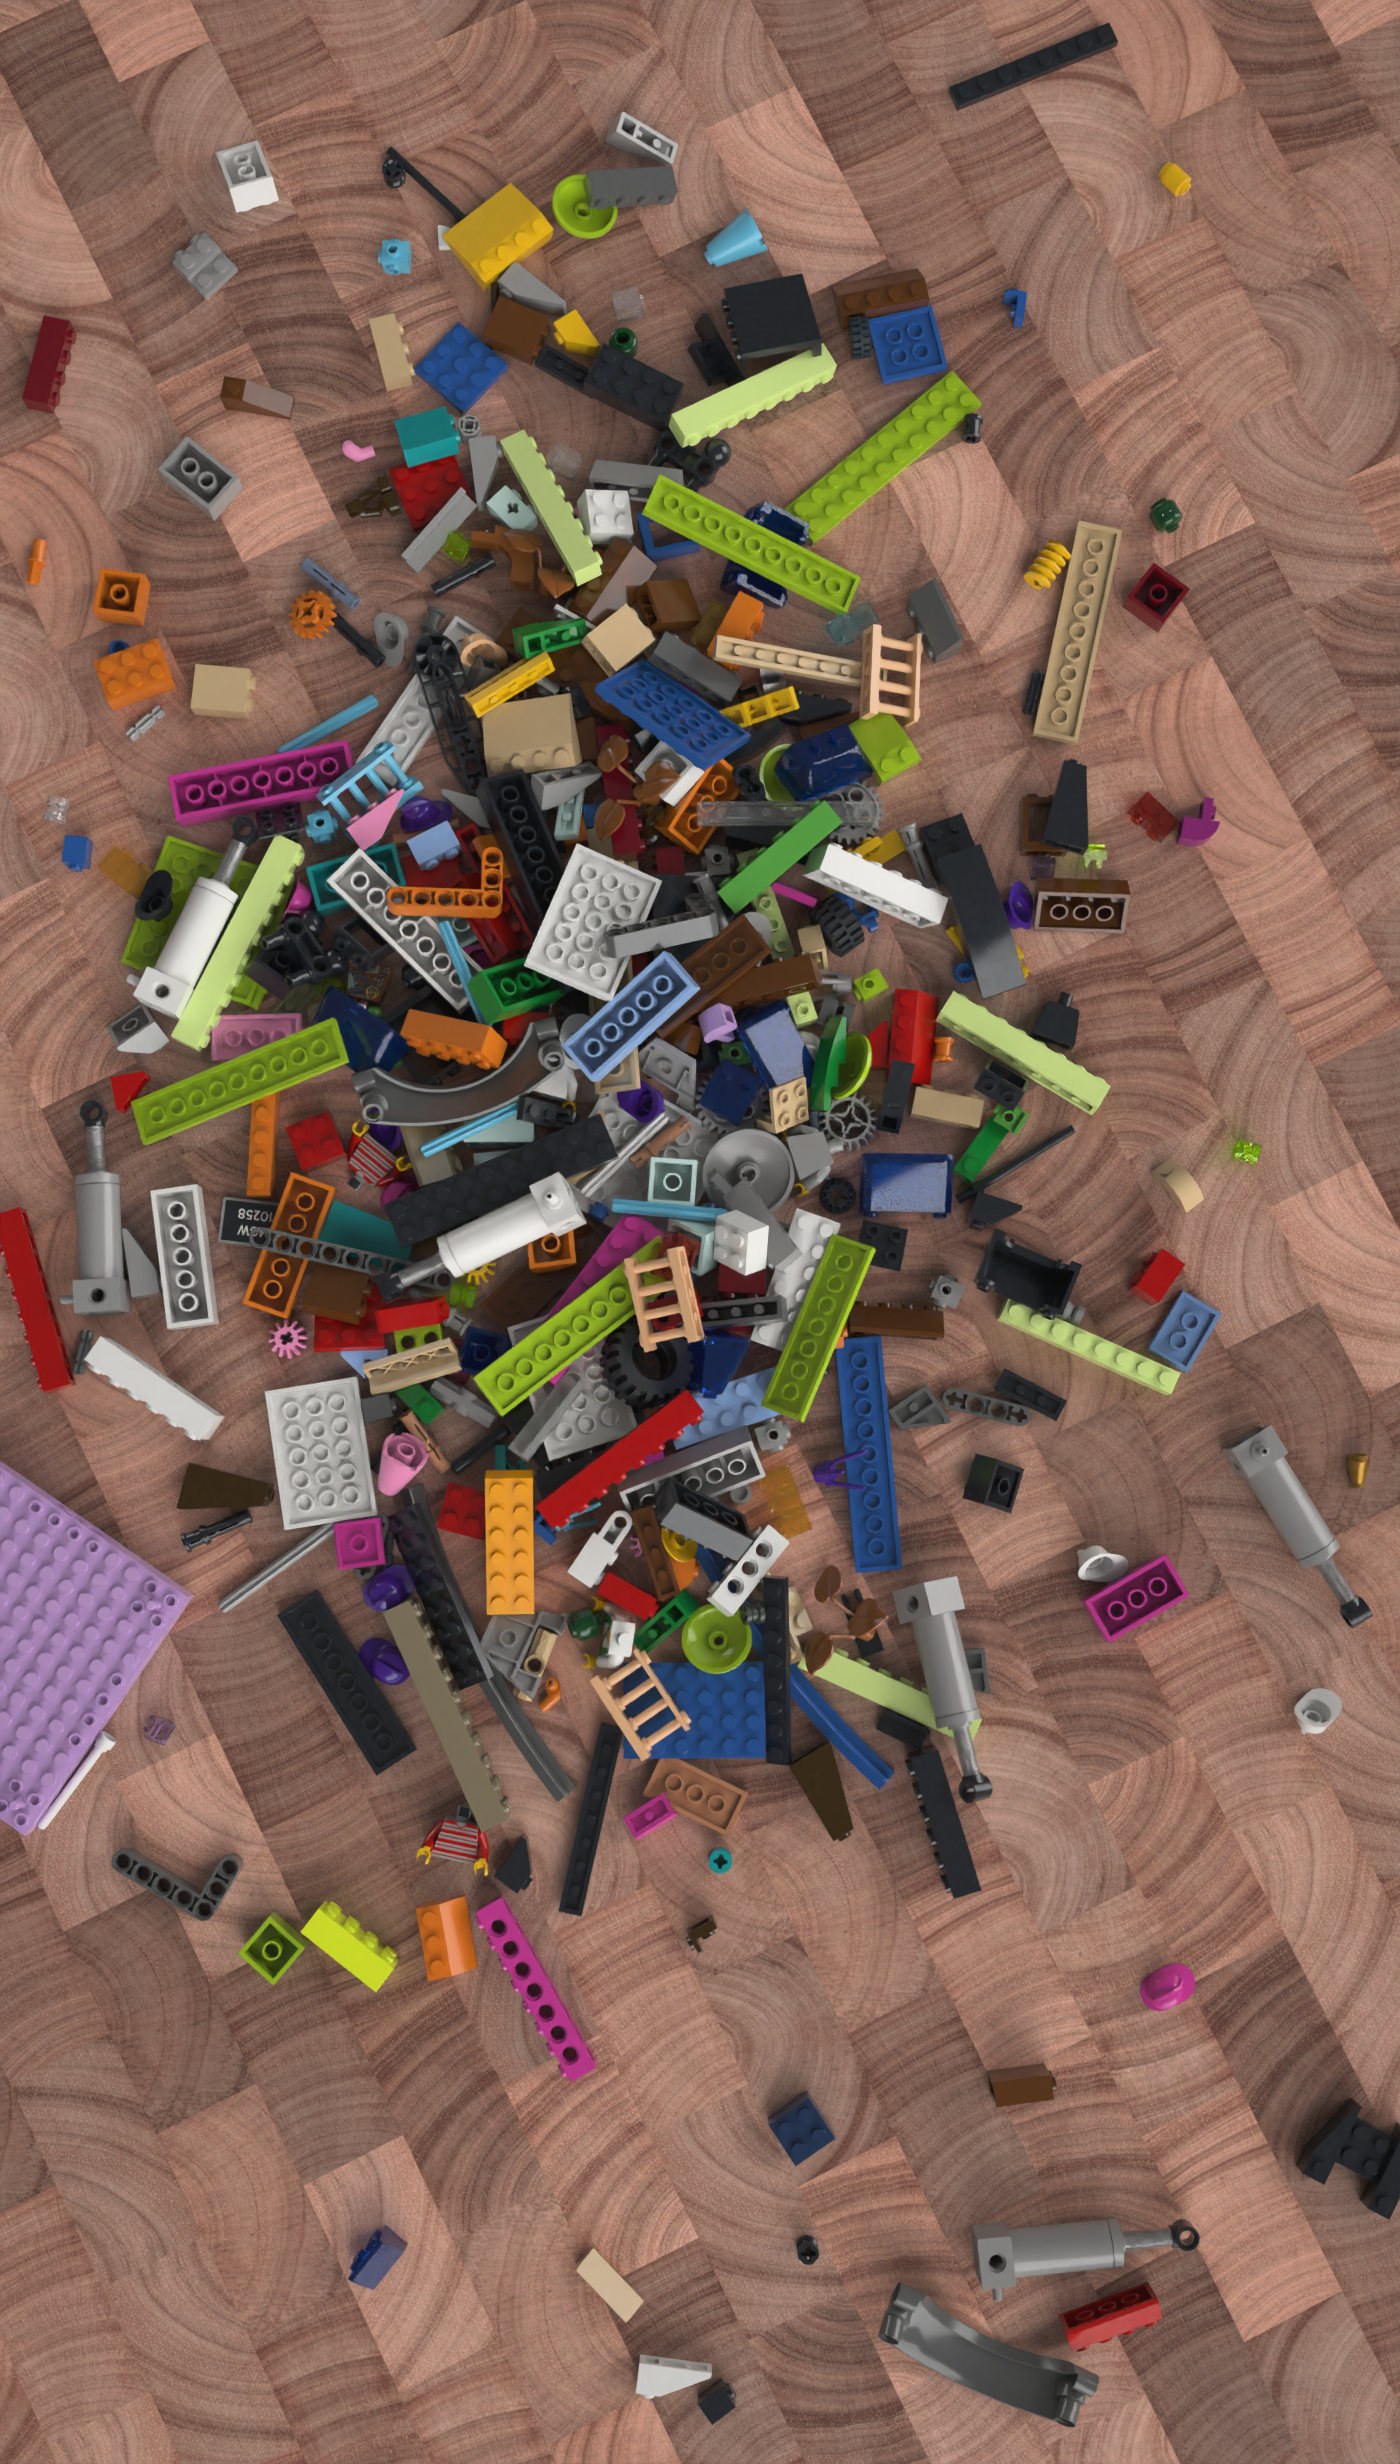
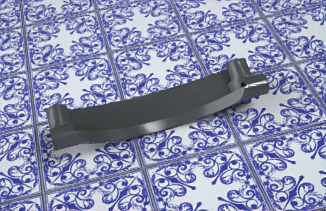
[352,1016,565,1126]
[878,2282,1099,2428]

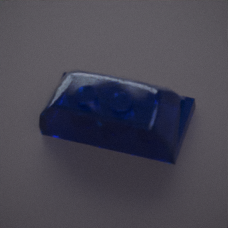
[774,724,873,805]

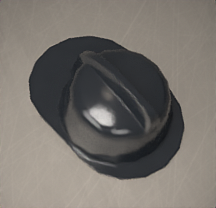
[135,870,173,922]

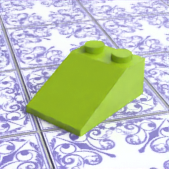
[845,712,922,786]

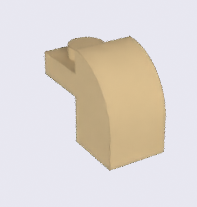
[1152,1158,1204,1213]

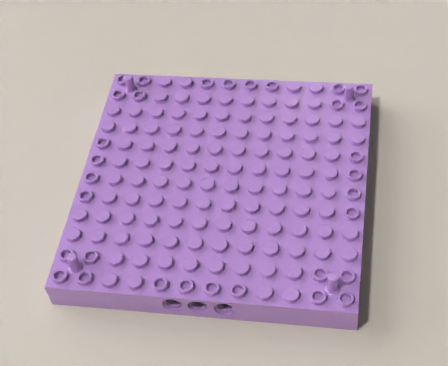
[0,1461,194,1836]

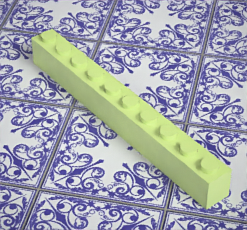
[171,835,305,1052]

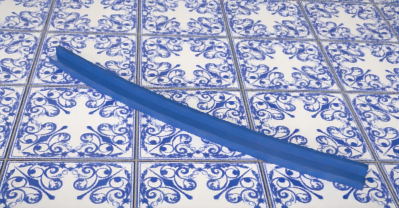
[696,1542,895,1790]

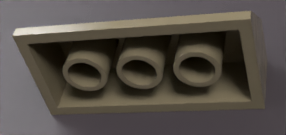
[399,1123,463,1187]

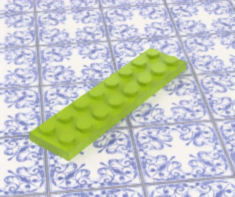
[760,1233,876,1423]

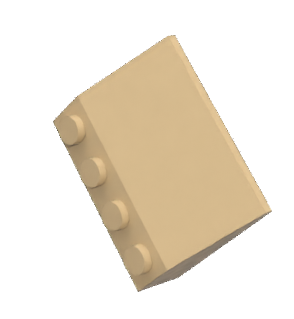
[482,693,582,777]

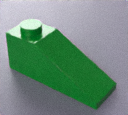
[512,618,587,659]
[951,1117,1009,1185]
[394,1362,446,1426]
[633,1588,700,1654]

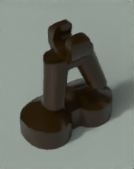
[345,472,402,518]
[639,804,666,847]

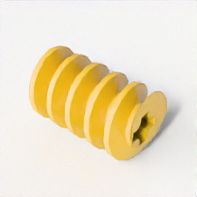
[1024,539,1071,590]

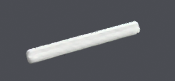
[580,1113,669,1198]

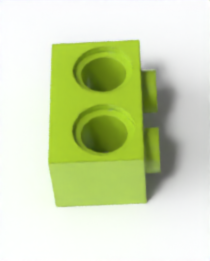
[394,1323,446,1357]

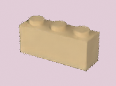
[369,313,415,391]
[909,1085,984,1131]

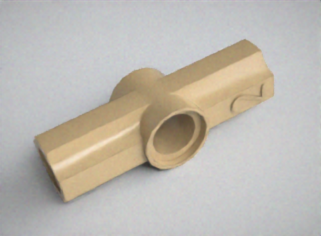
[513,1627,558,1702]

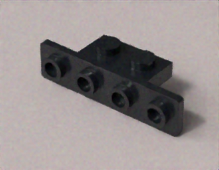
[688,313,746,387]

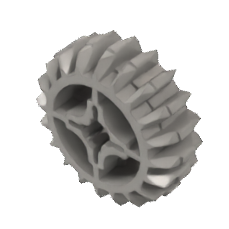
[817,1091,878,1152]

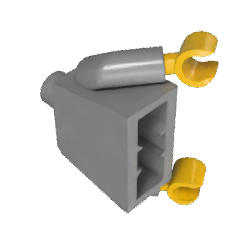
[779,1124,843,1197]

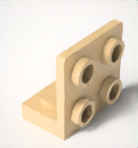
[756,1076,809,1134]

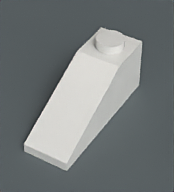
[636,2354,712,2398]

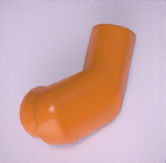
[538,1677,561,1713]

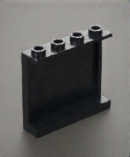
[721,273,822,371]
[648,874,736,964]
[375,984,499,1086]

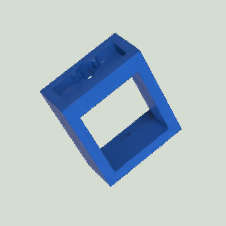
[637,512,700,563]

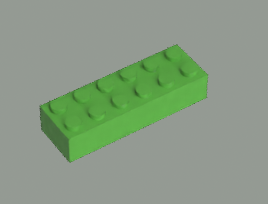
[717,800,843,914]

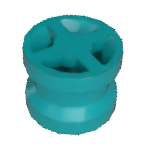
[708,1847,732,1874]

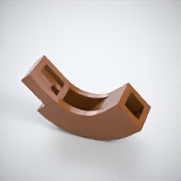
[471,525,535,591]

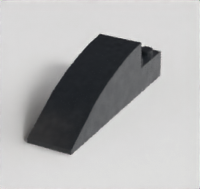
[918,813,1026,1000]

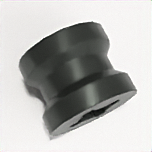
[740,1600,765,1625]

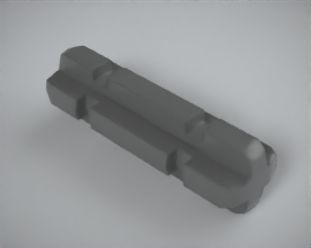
[71,1329,95,1375]

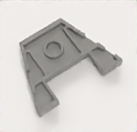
[638,1036,696,1115]
[480,1611,570,1699]

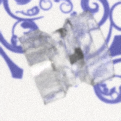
[43,795,71,824]

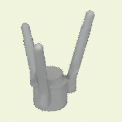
[812,971,852,1003]

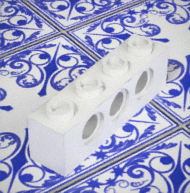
[706,1524,790,1617]

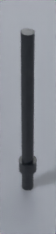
[386,147,468,222]
[955,1125,1076,1204]

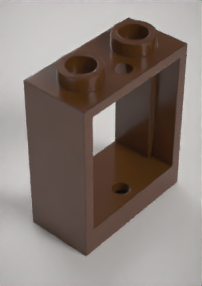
[1020,794,1068,856]

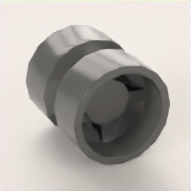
[817,995,856,1033]

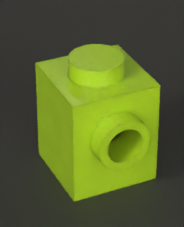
[851,968,888,1005]

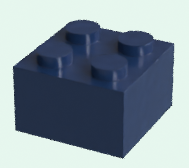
[768,2091,836,2166]

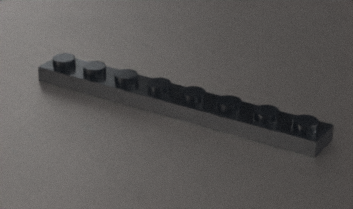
[949,23,1118,111]
[763,1575,792,1766]
[559,1722,623,1917]

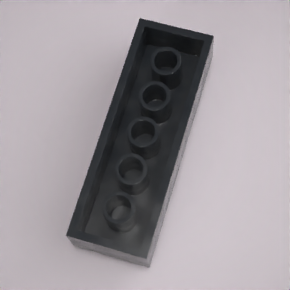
[905,1745,981,1899]

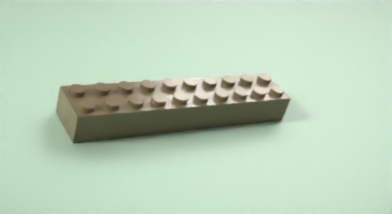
[383,1598,513,1833]

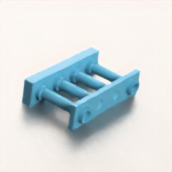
[316,740,424,843]

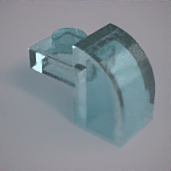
[824,601,881,647]

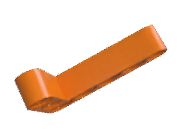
[387,847,503,918]

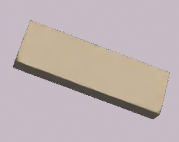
[575,2247,644,2323]

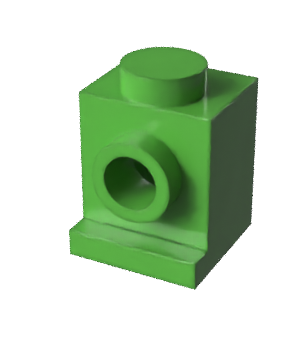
[718,1039,753,1070]
[992,1103,1030,1136]

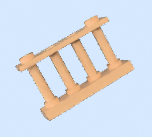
[859,624,923,727]
[623,1246,705,1352]
[590,1648,692,1761]

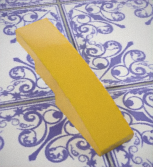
[718,686,800,728]

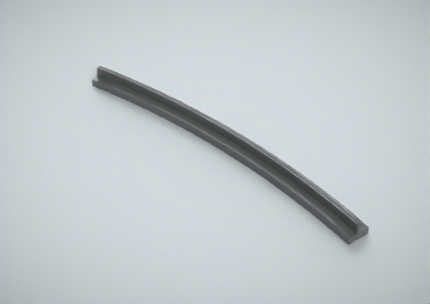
[400,1484,576,1802]

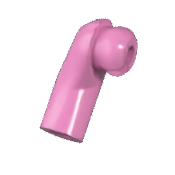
[342,440,376,462]

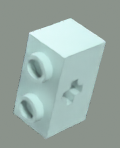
[486,485,538,531]

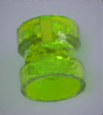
[1231,1138,1262,1166]
[449,1282,477,1309]

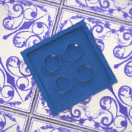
[868,305,948,385]
[414,322,508,415]

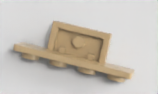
[756,1571,813,1665]

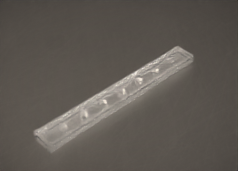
[696,801,881,826]

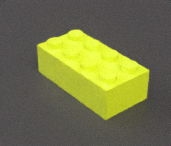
[301,1900,400,1992]

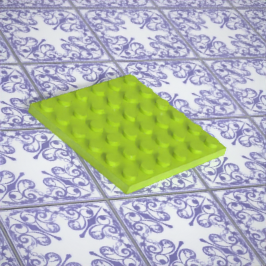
[120,835,296,1007]

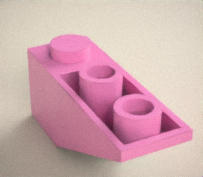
[345,788,404,851]

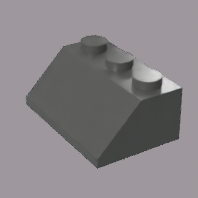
[906,578,964,664]

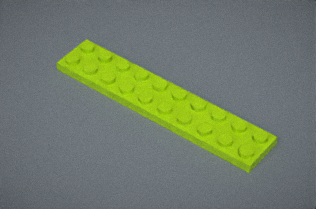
[784,371,981,545]
[642,474,861,617]
[131,1017,349,1145]
[472,1235,673,1416]

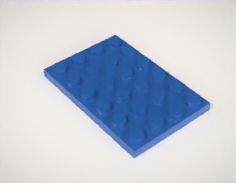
[594,658,751,771]
[623,1662,766,1759]

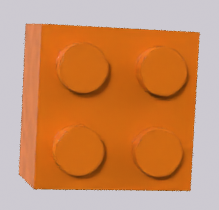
[93,568,151,627]

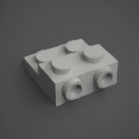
[172,233,238,301]

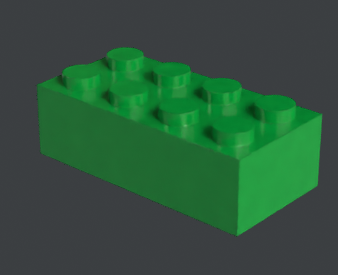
[466,957,566,1025]

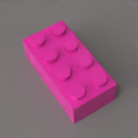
[1081,1553,1190,1643]

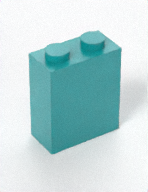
[394,406,461,468]

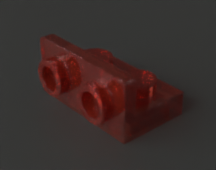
[1128,792,1180,844]
[651,1231,701,1281]

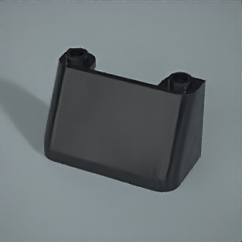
[974,1228,1082,1321]

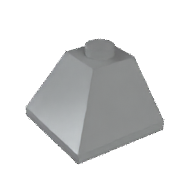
[106,1003,170,1054]

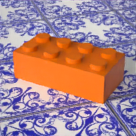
[654,759,740,855]
[400,1009,508,1069]

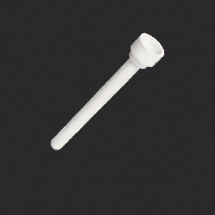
[38,1731,116,1830]

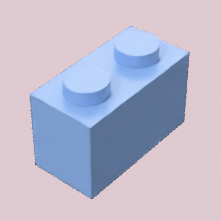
[406,820,462,871]

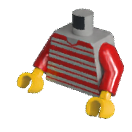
[347,1119,413,1192]
[415,1805,490,1876]

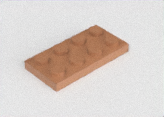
[643,1759,748,1836]

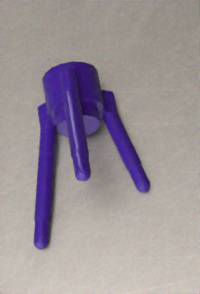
[813,1449,868,1490]

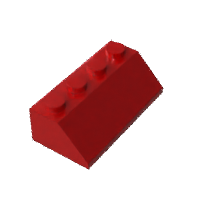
[884,988,939,1087]
[1058,2282,1163,2352]

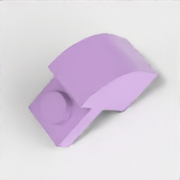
[698,1003,738,1043]

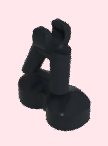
[732,765,766,815]

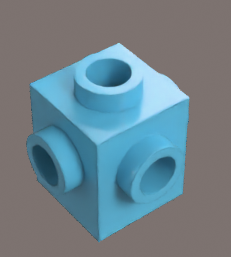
[378,239,412,275]
[305,809,340,844]

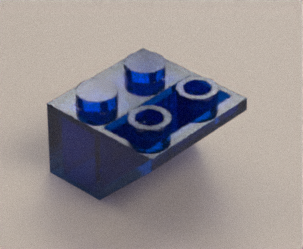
[348,2225,408,2290]

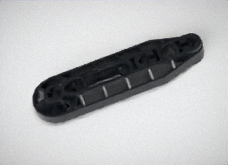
[413,634,488,798]

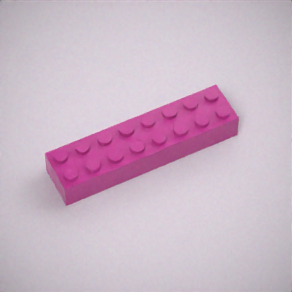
[168,740,359,827]
[540,1213,666,1388]

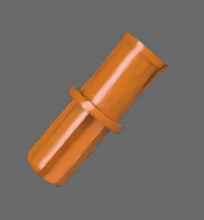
[26,539,48,585]

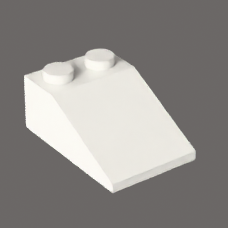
[216,140,279,213]

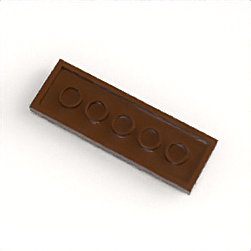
[656,914,772,1039]
[480,1213,607,1335]

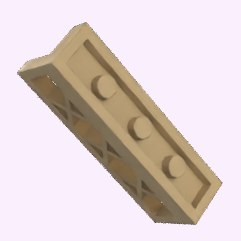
[362,1337,462,1396]

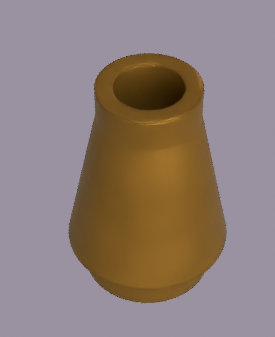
[1347,1453,1370,1488]

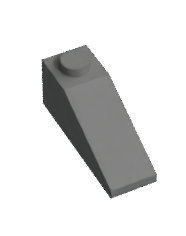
[605,111,679,166]
[498,261,567,316]
[468,435,503,511]
[531,761,602,810]
[441,788,493,835]
[122,1228,163,1299]

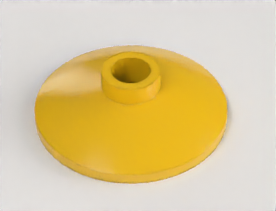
[661,1527,697,1562]

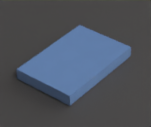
[1146,1290,1222,1373]

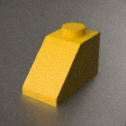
[552,309,600,357]

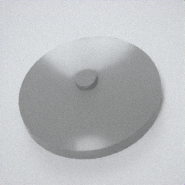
[702,1127,795,1212]

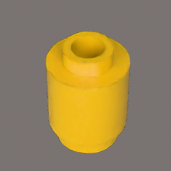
[1158,162,1191,196]

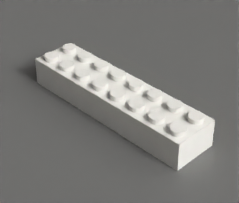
[327,848,483,1015]

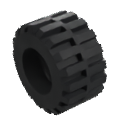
[808,895,865,958]

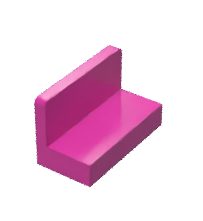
[623,1793,679,1841]

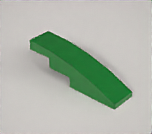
[810,1017,846,1110]

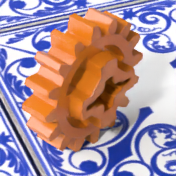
[288,589,337,640]

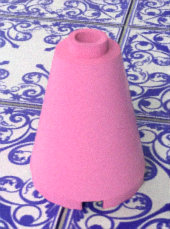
[377,1433,429,1496]

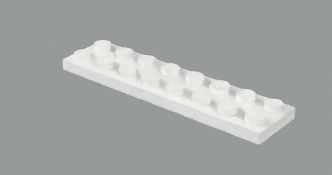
[356,616,494,788]

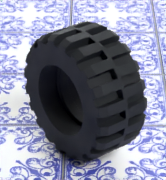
[600,1317,693,1409]

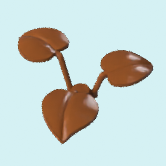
[502,529,605,599]
[594,735,680,842]
[805,1565,889,1675]

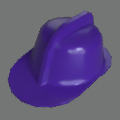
[400,796,453,832]
[1002,881,1033,930]
[617,1079,666,1123]
[366,1107,405,1150]
[363,1564,415,1612]
[359,1638,410,1685]

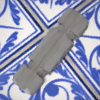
[125,705,165,741]

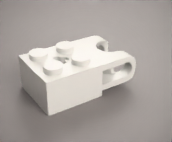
[567,1510,633,1588]

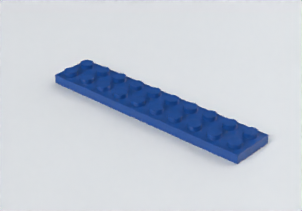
[835,1336,902,1573]

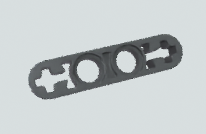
[941,1388,1031,1426]

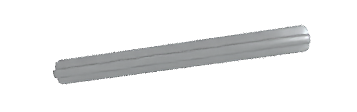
[218,1523,334,1613]

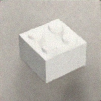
[577,489,634,545]
[634,741,705,807]
[713,1210,769,1276]

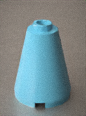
[704,208,768,267]

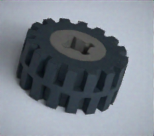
[848,316,871,360]

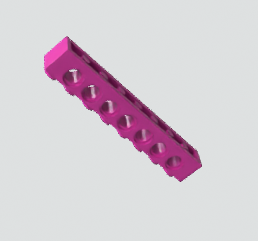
[475,1894,597,2082]

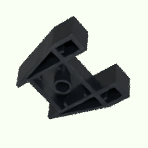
[1296,2098,1400,2220]

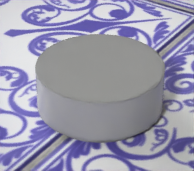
[729,1484,752,1505]

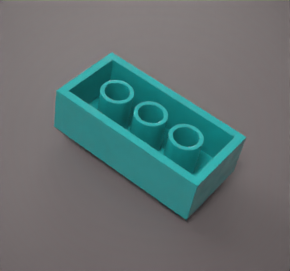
[306,843,407,917]

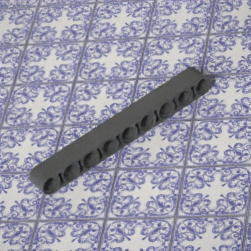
[249,1227,454,1290]

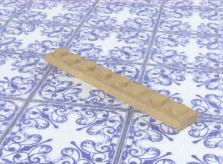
[713,635,888,691]

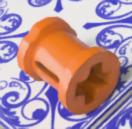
[933,1037,955,1063]

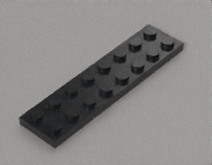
[387,1502,494,1690]
[277,1589,417,1776]

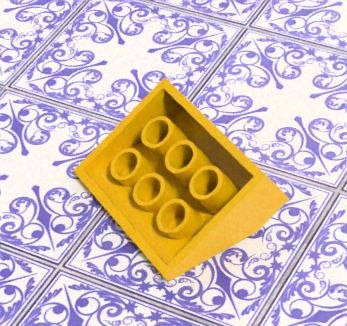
[442,182,554,292]

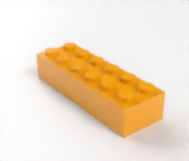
[485,1470,534,1615]

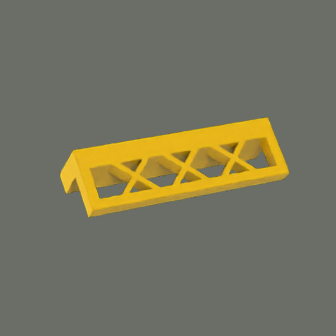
[464,651,555,718]

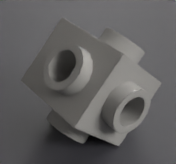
[701,845,734,877]
[927,1274,966,1309]
[754,1418,791,1453]

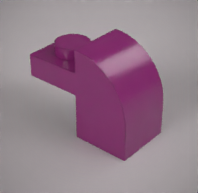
[1177,797,1220,846]

